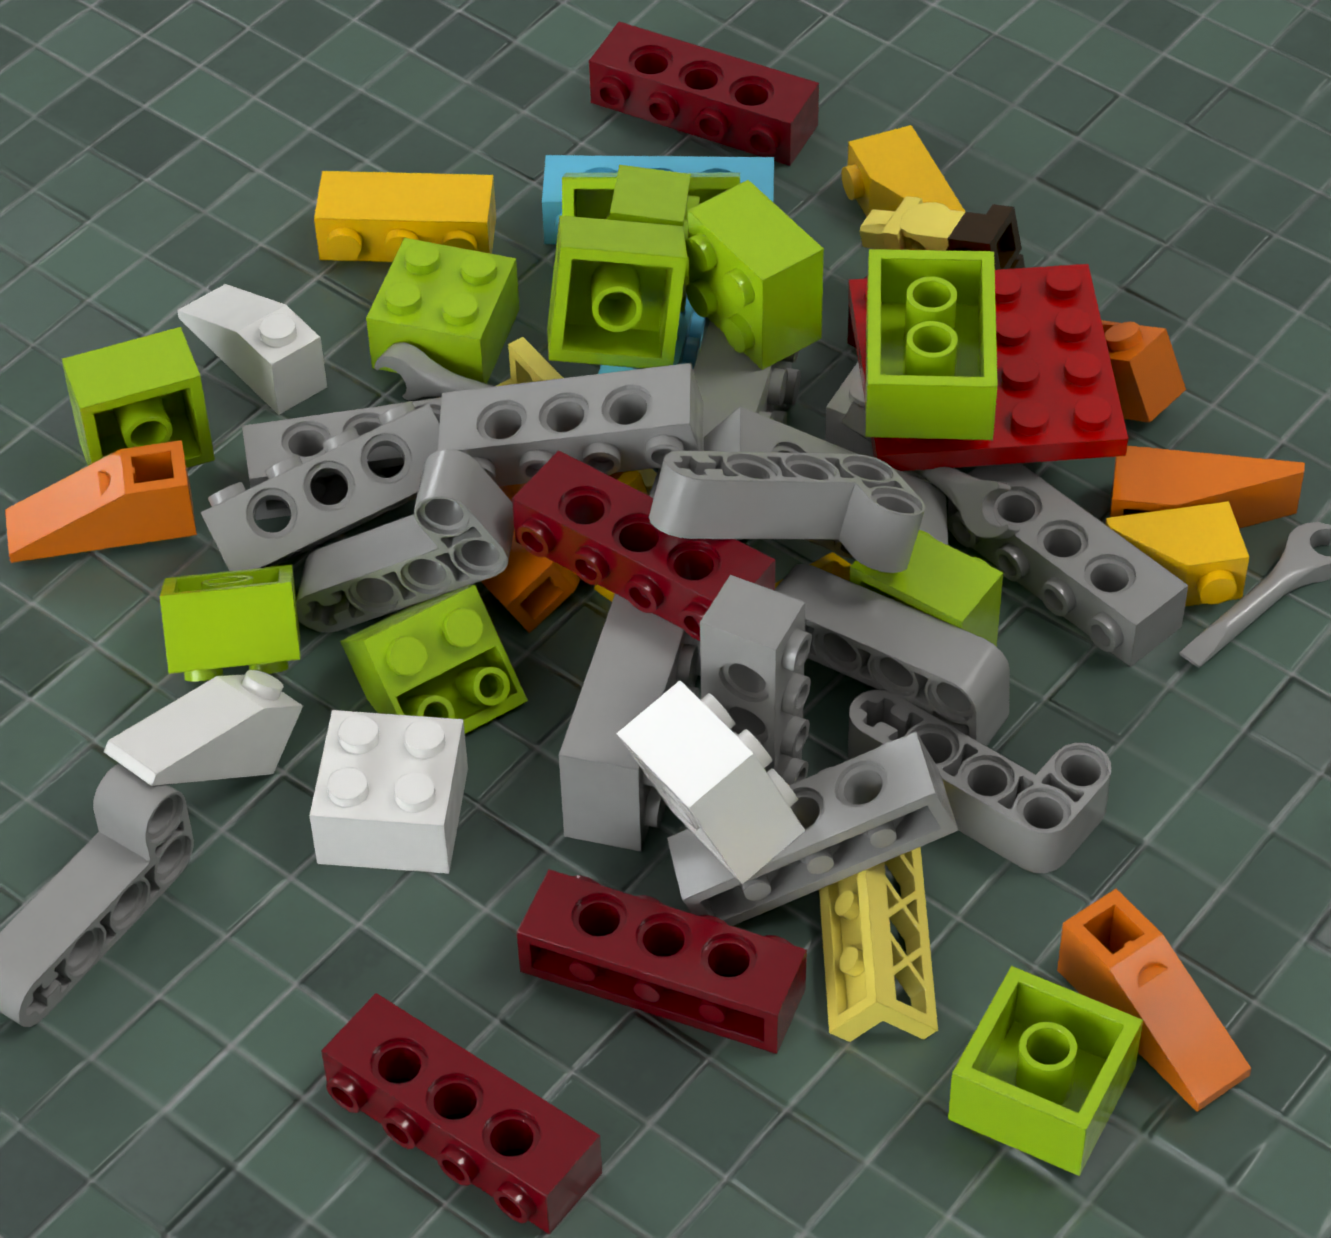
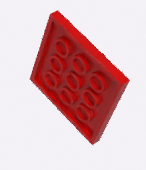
[848,264,1128,471]

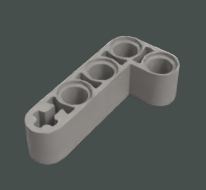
[296,449,514,633]
[649,451,926,573]
[775,564,1010,746]
[848,690,1111,873]
[0,763,194,1027]

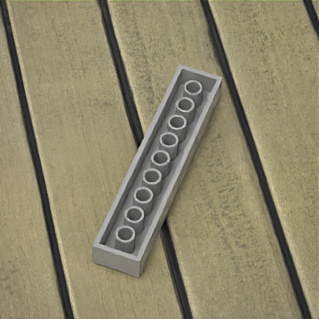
[559,321,801,852]

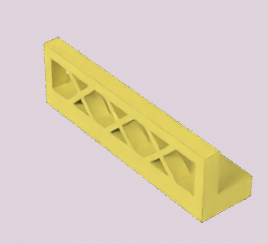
[819,847,938,1042]

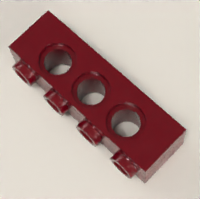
[589,21,819,166]
[512,450,775,641]
[517,869,807,1054]
[321,993,602,1234]

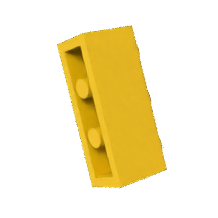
[314,171,496,262]

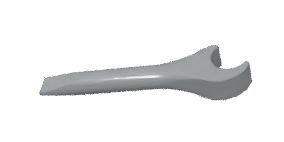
[374,342,495,400]
[841,401,1020,540]
[1179,522,1331,668]

